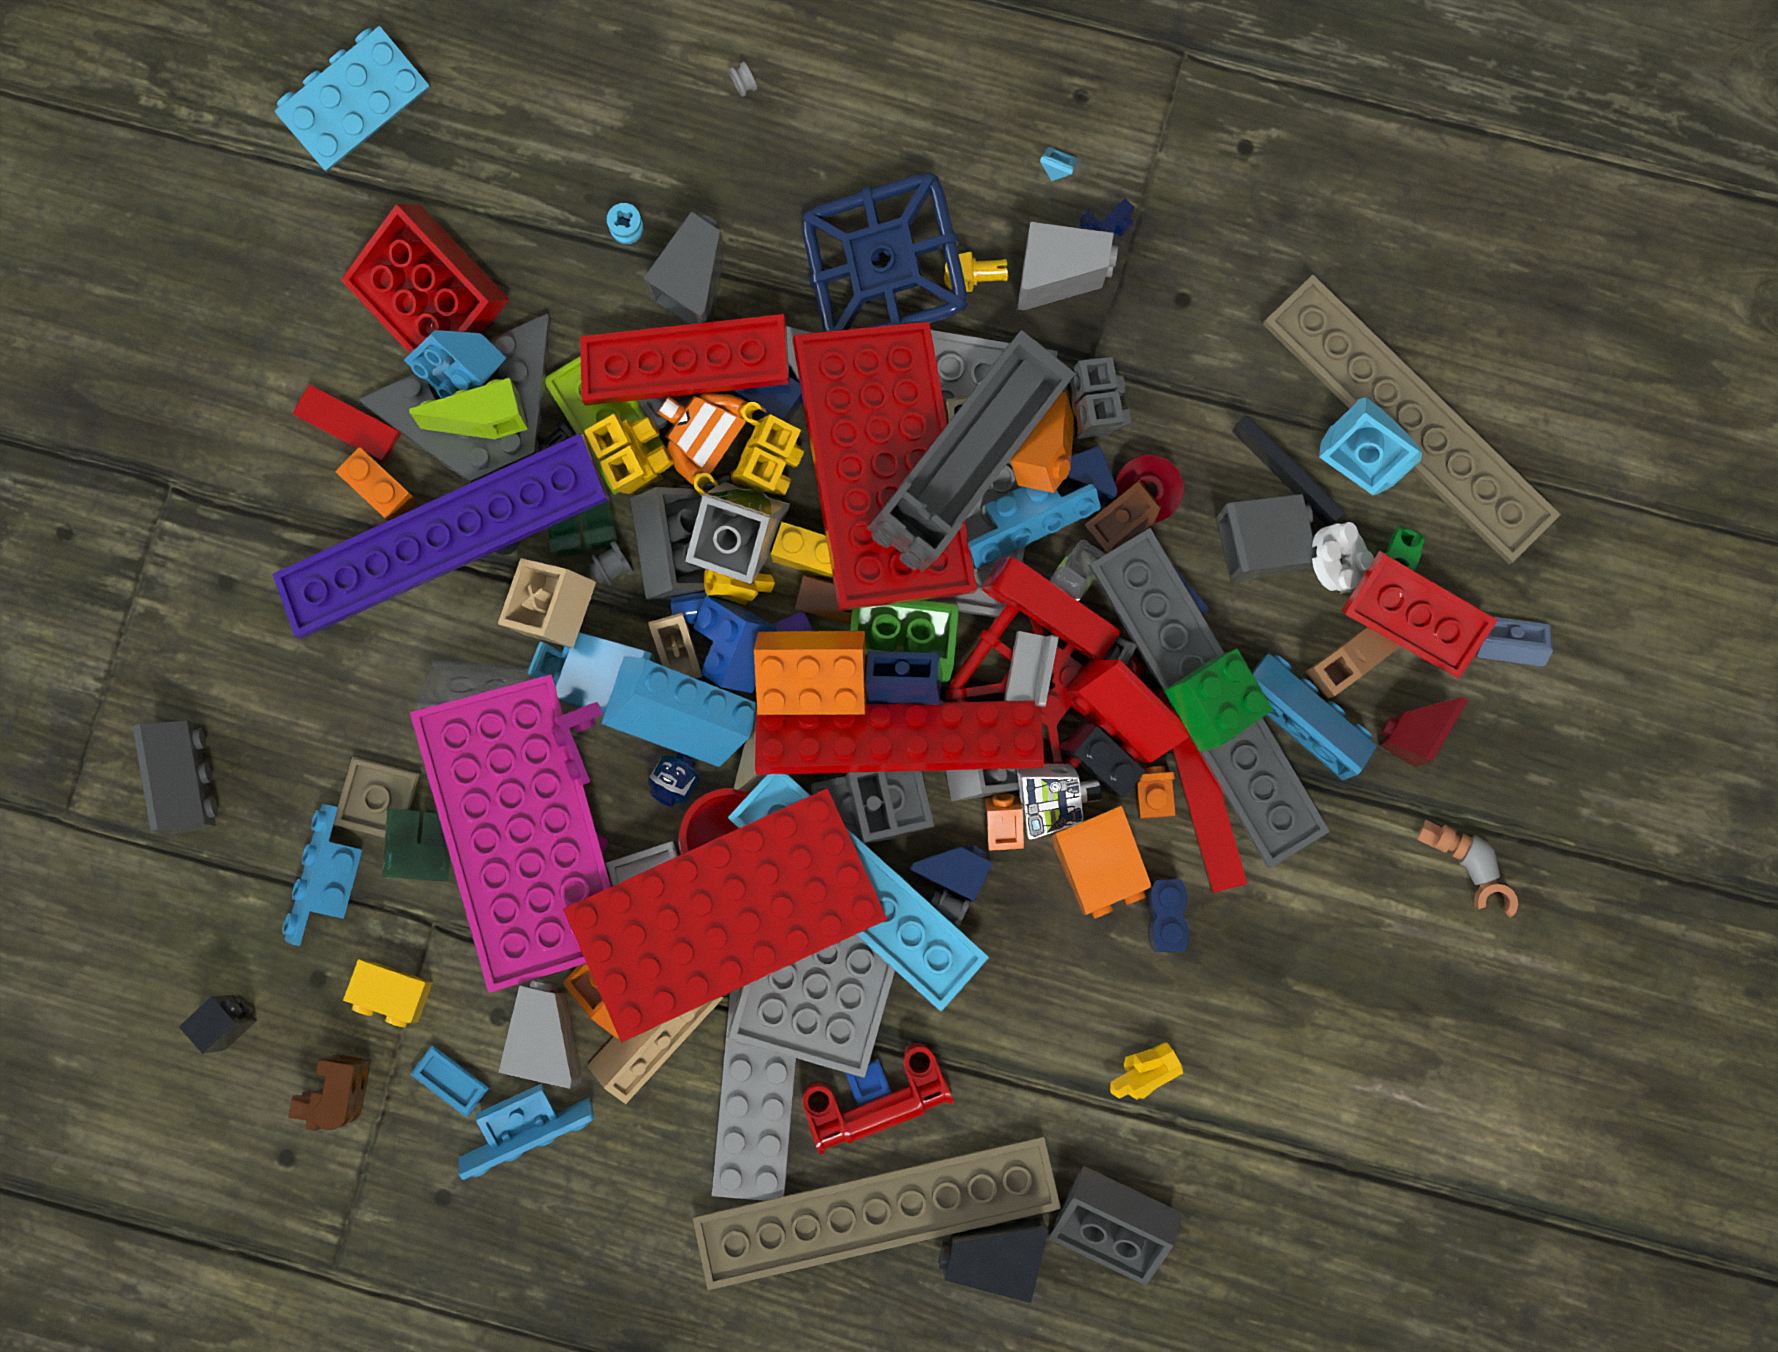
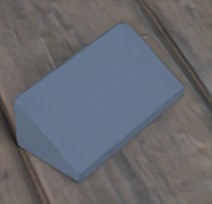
[1477,617,1553,666]

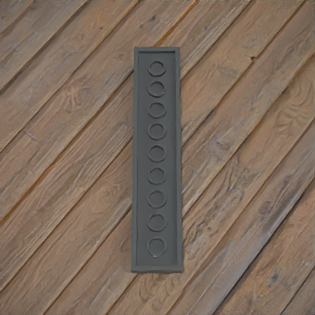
[1088,528,1330,868]

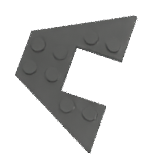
[360,314,552,484]

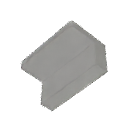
[1004,631,1058,707]

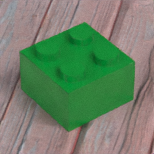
[1164,648,1273,752]

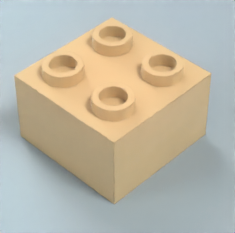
[498,558,596,648]

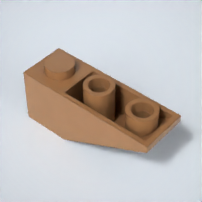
[1305,627,1400,700]

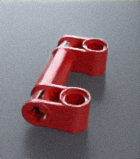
[802,1042,954,1155]

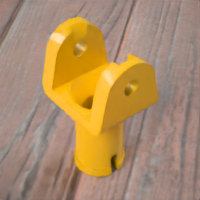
[944,252,1008,292]

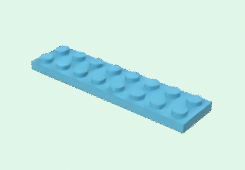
[728,774,989,1012]

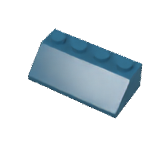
[1251,654,1377,780]
[601,656,757,767]

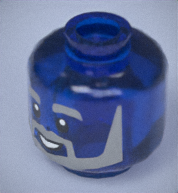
[647,753,700,808]

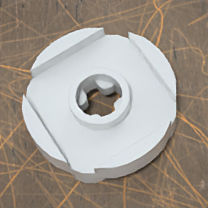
[1312,522,1374,594]

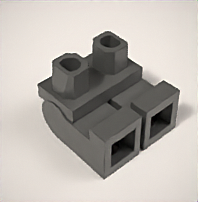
[1068,357,1131,439]

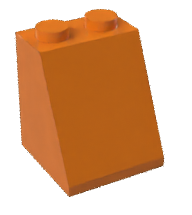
[1050,806,1152,919]

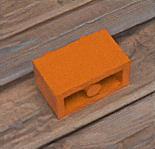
[335,447,418,521]

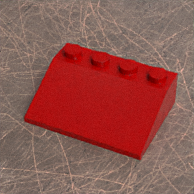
[341,204,510,354]

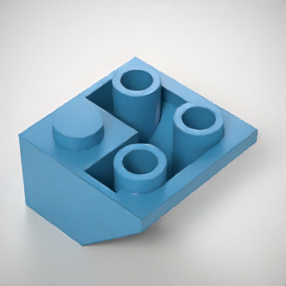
[404,330,506,399]

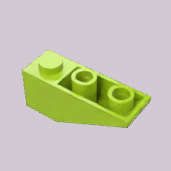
[409,378,528,440]

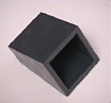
[938,1218,1049,1303]

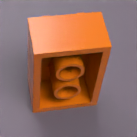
[754,631,867,715]

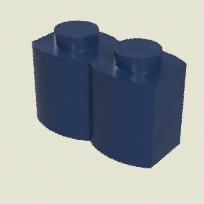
[1147,879,1189,952]

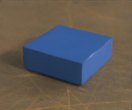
[845,1059,891,1106]

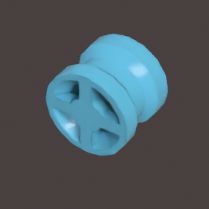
[607,203,643,244]

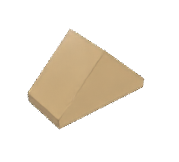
[648,613,703,679]

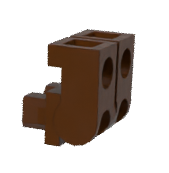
[289,1054,371,1131]

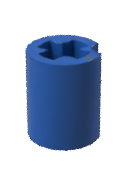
[670,592,707,624]

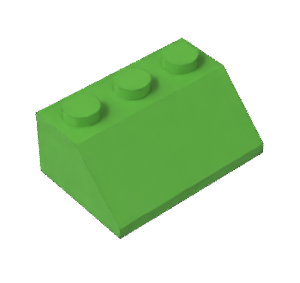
[850,600,959,686]

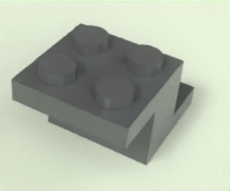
[810,771,934,845]

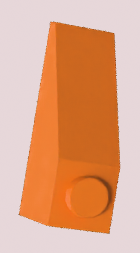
[1010,392,1074,493]

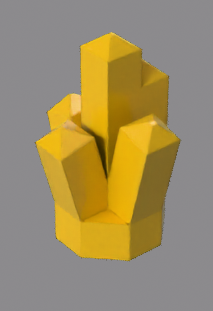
[704,569,776,605]
[1110,1042,1183,1100]

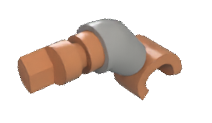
[1417,820,1518,918]

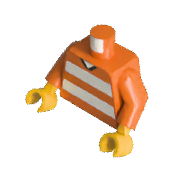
[657,393,766,496]

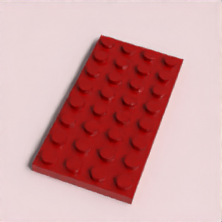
[792,322,977,611]
[563,788,887,1043]

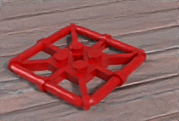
[945,604,1144,769]

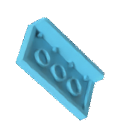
[274,26,430,172]

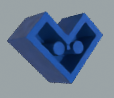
[694,596,778,693]

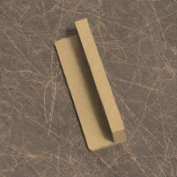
[588,997,723,1104]

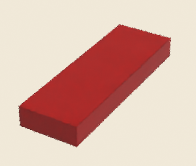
[292,384,401,463]

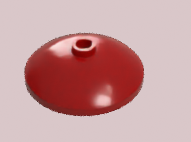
[678,788,751,855]

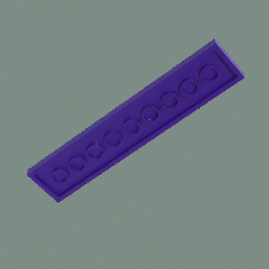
[272,433,610,639]

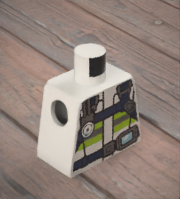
[1017,764,1101,839]

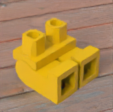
[584,414,674,494]
[731,414,804,496]

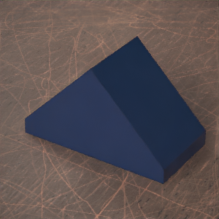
[1062,446,1118,504]

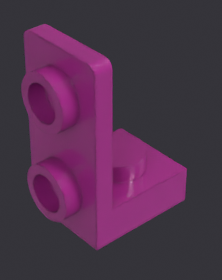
[551,701,603,785]

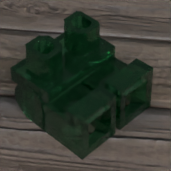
[548,476,621,559]
[382,808,451,882]

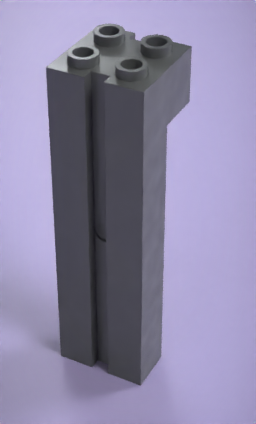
[867,330,1076,572]

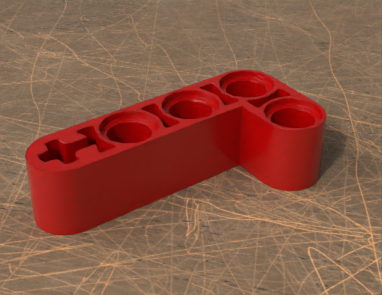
[981,557,1120,660]

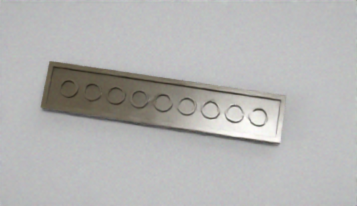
[1263,275,1561,565]
[693,1136,1061,1290]

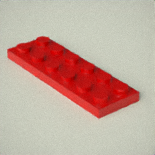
[580,314,790,406]

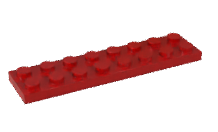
[755,700,1044,775]

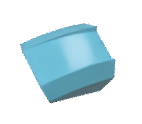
[1319,398,1422,495]

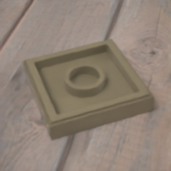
[333,757,422,842]

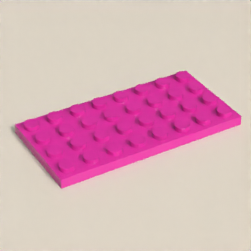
[410,674,611,993]

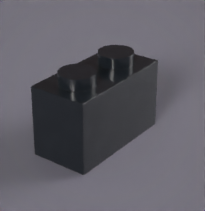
[1059,720,1146,798]
[179,995,257,1054]

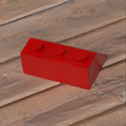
[1065,660,1190,763]

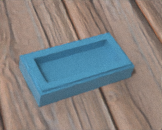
[410,1045,491,1117]

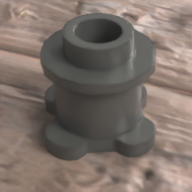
[589,540,633,585]
[930,888,971,929]

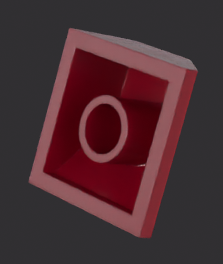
[1379,697,1468,767]

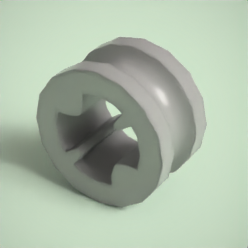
[728,62,757,97]

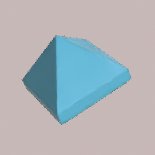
[1040,147,1079,181]
[527,642,566,678]

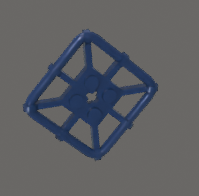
[801,172,968,332]

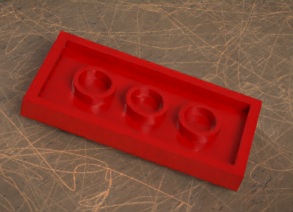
[1341,551,1498,679]

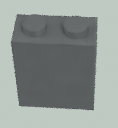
[643,211,725,324]
[1216,494,1317,584]

